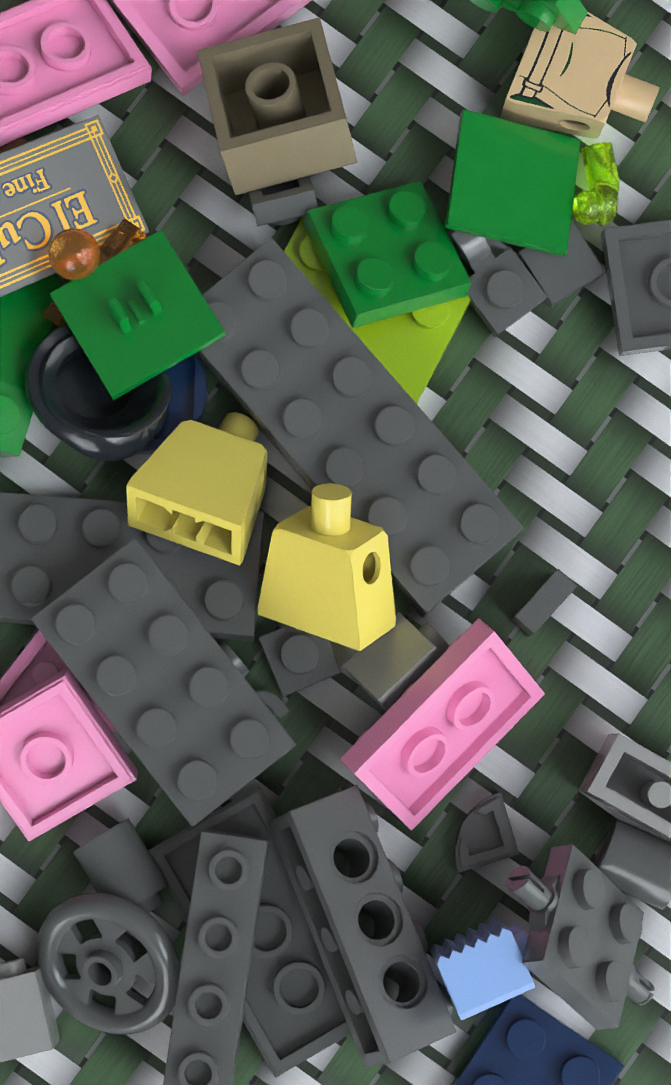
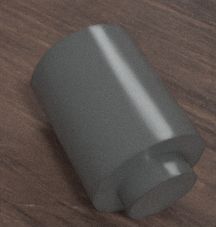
[73,818,168,913]
[593,818,671,910]

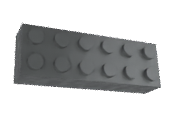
[195,237,525,618]

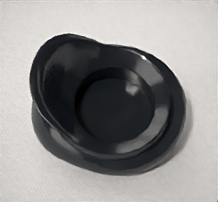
[25,323,172,461]

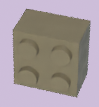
[197,17,358,195]

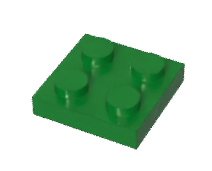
[303,181,472,328]

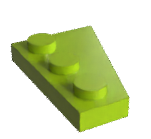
[284,215,471,404]

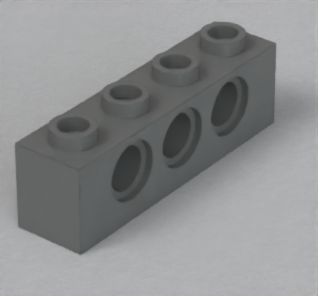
[268,785,457,1067]
[163,828,270,1085]

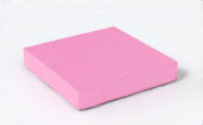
[0,668,138,841]

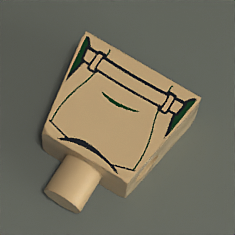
[500,12,660,138]

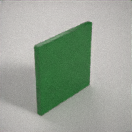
[445,109,581,257]
[49,230,226,400]

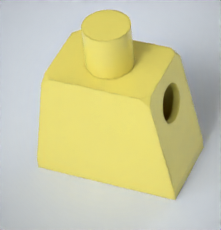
[126,412,268,566]
[258,483,396,651]

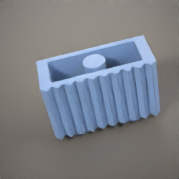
[430,917,535,1020]

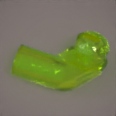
[573,142,620,226]

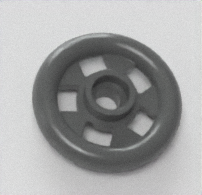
[36,892,181,1035]

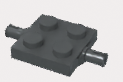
[506,844,655,1030]

